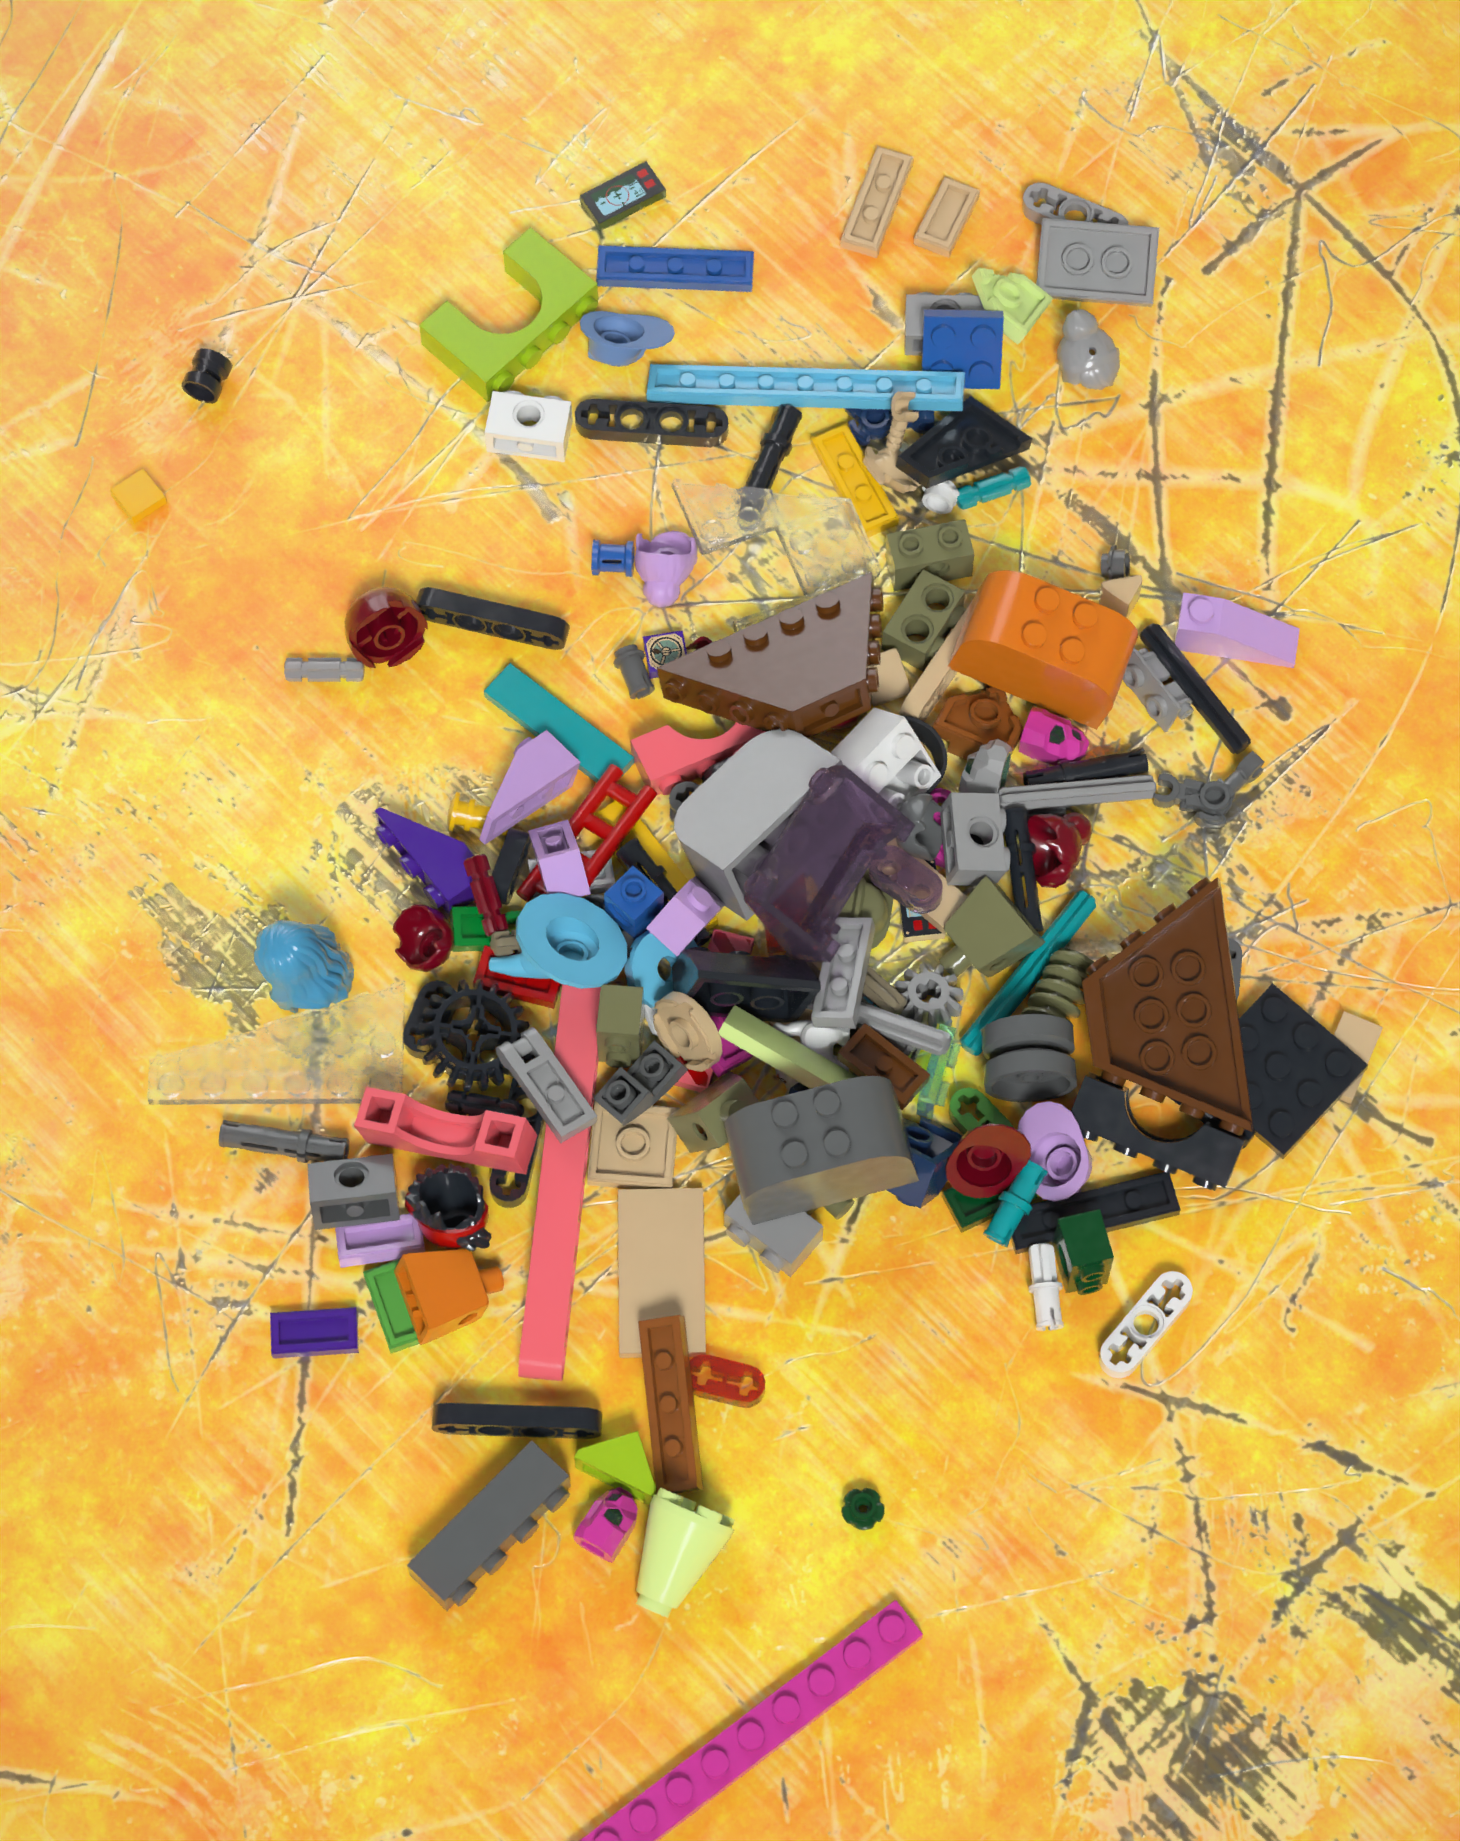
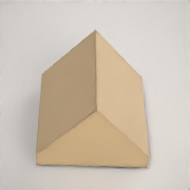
[1099,575,1143,619]

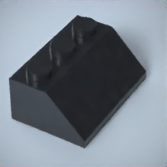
[672,947,821,1023]

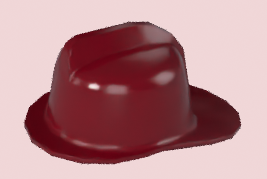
[946,1124,1031,1198]

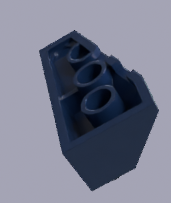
[788,1082,962,1208]

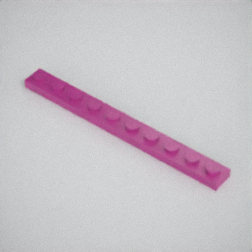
[580,1600,923,1841]

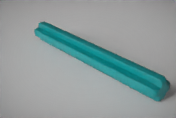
[960,890,1096,1056]

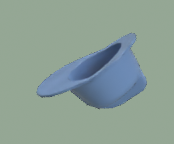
[580,311,675,367]

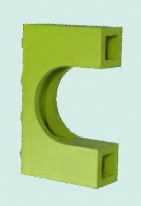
[419,227,598,402]

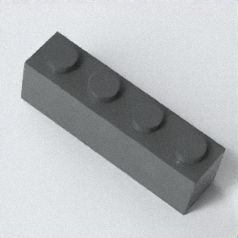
[407,1440,571,1611]

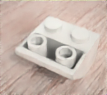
[831,707,941,832]

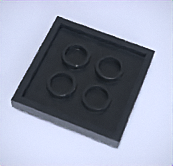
[1239,983,1368,1159]

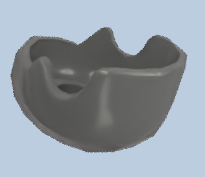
[895,793,943,861]

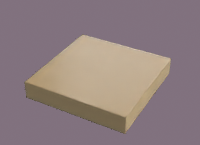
[587,1101,679,1189]

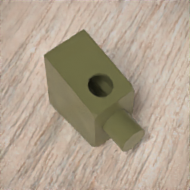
[939,876,1045,977]
[667,1072,759,1153]

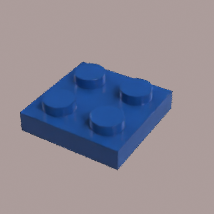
[921,309,1004,389]

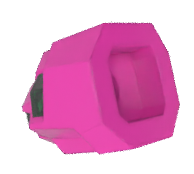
[1019,707,1089,766]
[573,1487,638,1563]

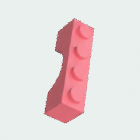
[630,722,765,795]
[354,1087,537,1175]

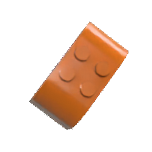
[948,570,1138,730]

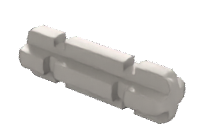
[284,658,364,682]

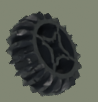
[416,979,530,1092]

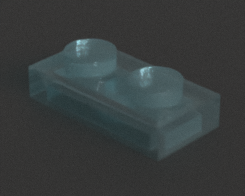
[916,1024,961,1119]

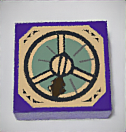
[643,630,687,679]

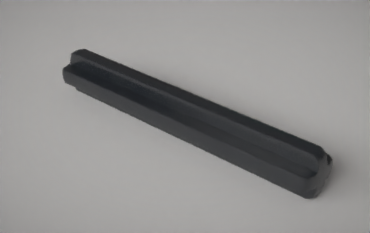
[1140,623,1251,754]

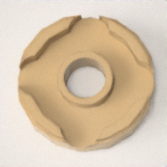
[653,991,723,1072]

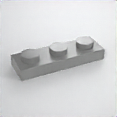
[811,917,875,1029]

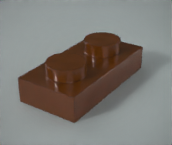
[837,1023,931,1111]

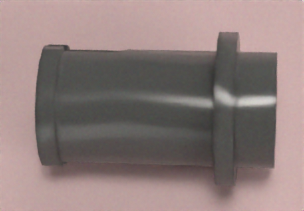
[614,645,655,699]

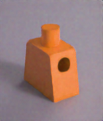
[394,1249,504,1345]

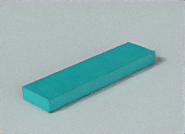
[484,663,634,783]

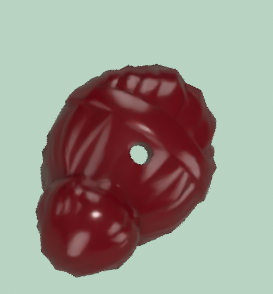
[1021,812,1093,888]

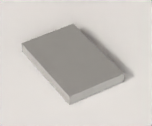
[1036,218,1159,307]

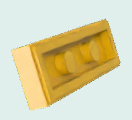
[811,423,899,540]

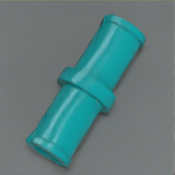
[983,1160,1048,1247]

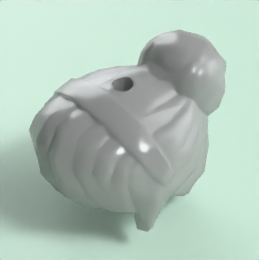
[1057,309,1120,390]

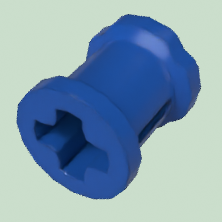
[591,540,635,577]

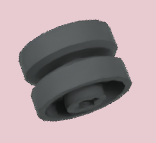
[981,1014,1077,1102]

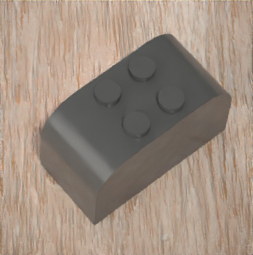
[724,1076,919,1225]

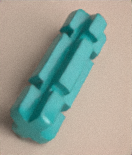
[956,466,1031,510]

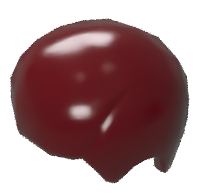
[392,904,454,972]

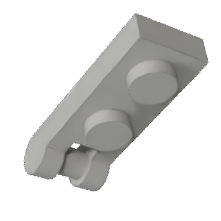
[496,1027,597,1143]

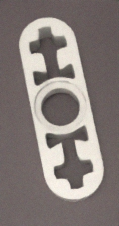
[1099,1271,1193,1378]

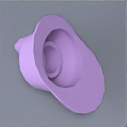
[1017,1101,1092,1201]

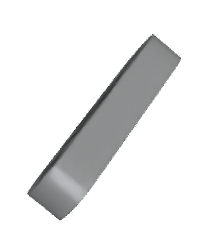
[1022,183,1129,225]

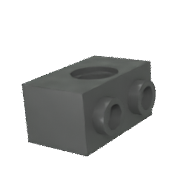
[307,1154,400,1230]

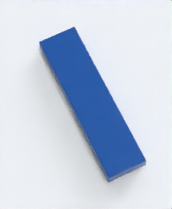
[596,245,754,292]

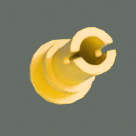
[447,791,508,836]

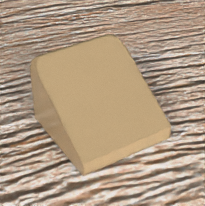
[872,648,911,707]

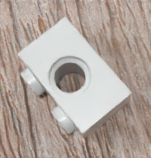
[485,391,573,462]

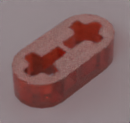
[690,1354,765,1408]

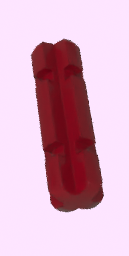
[464,854,508,936]

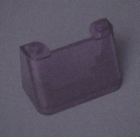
[743,765,915,962]

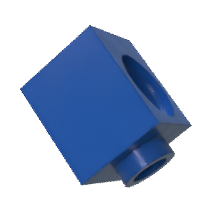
[604,866,664,939]

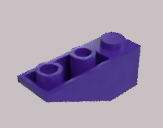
[374,807,475,916]

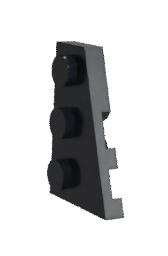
[896,396,1033,489]

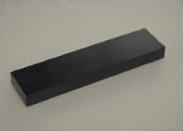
[1011,1172,1181,1255]

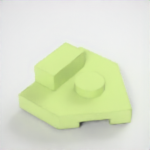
[971,267,1053,345]

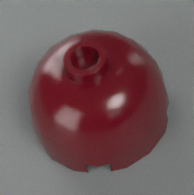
[344,587,428,668]

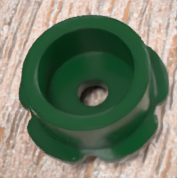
[841,1488,885,1530]

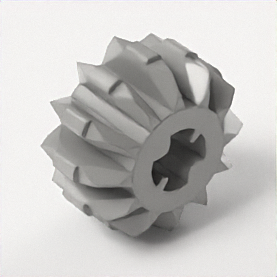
[894,962,964,1029]

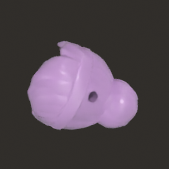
[635,531,698,608]

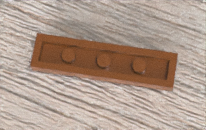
[638,1315,703,1494]

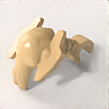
[863,391,921,493]

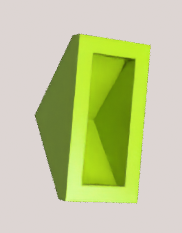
[574,1431,657,1506]

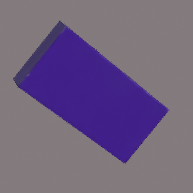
[270,1307,359,1359]

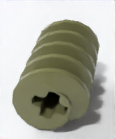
[1021,948,1094,1027]

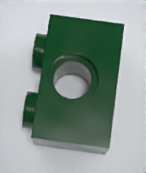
[1052,1209,1114,1295]

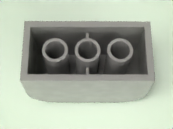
[674,729,863,921]

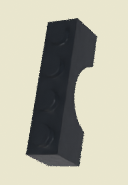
[1071,1072,1247,1191]

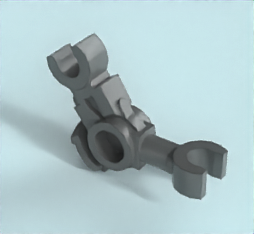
[1153,751,1265,828]

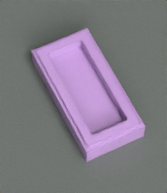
[335,1213,425,1268]

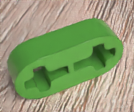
[949,1087,1014,1135]

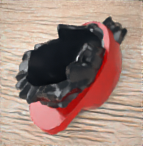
[404,1163,492,1251]

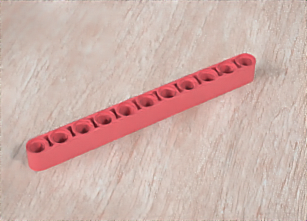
[518,984,601,1381]

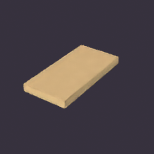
[618,1188,706,1358]

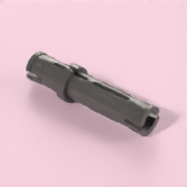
[219,1120,349,1163]

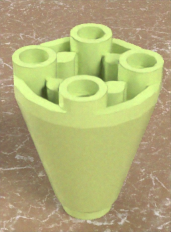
[636,1488,735,1618]

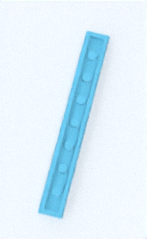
[646,364,965,411]

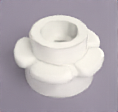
[922,480,959,514]

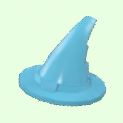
[489,893,627,989]

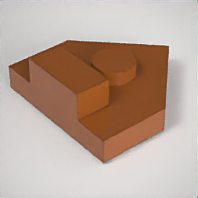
[932,687,1023,760]

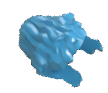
[254,919,354,1014]

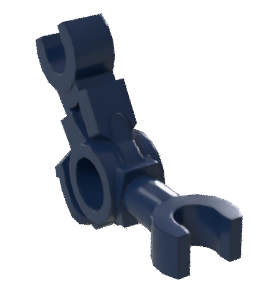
[844,408,935,446]

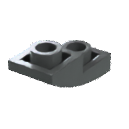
[593,1040,688,1126]

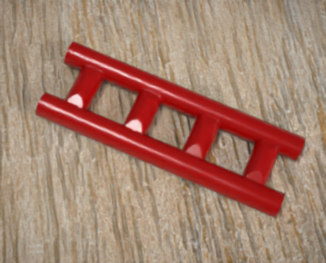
[516,764,657,902]

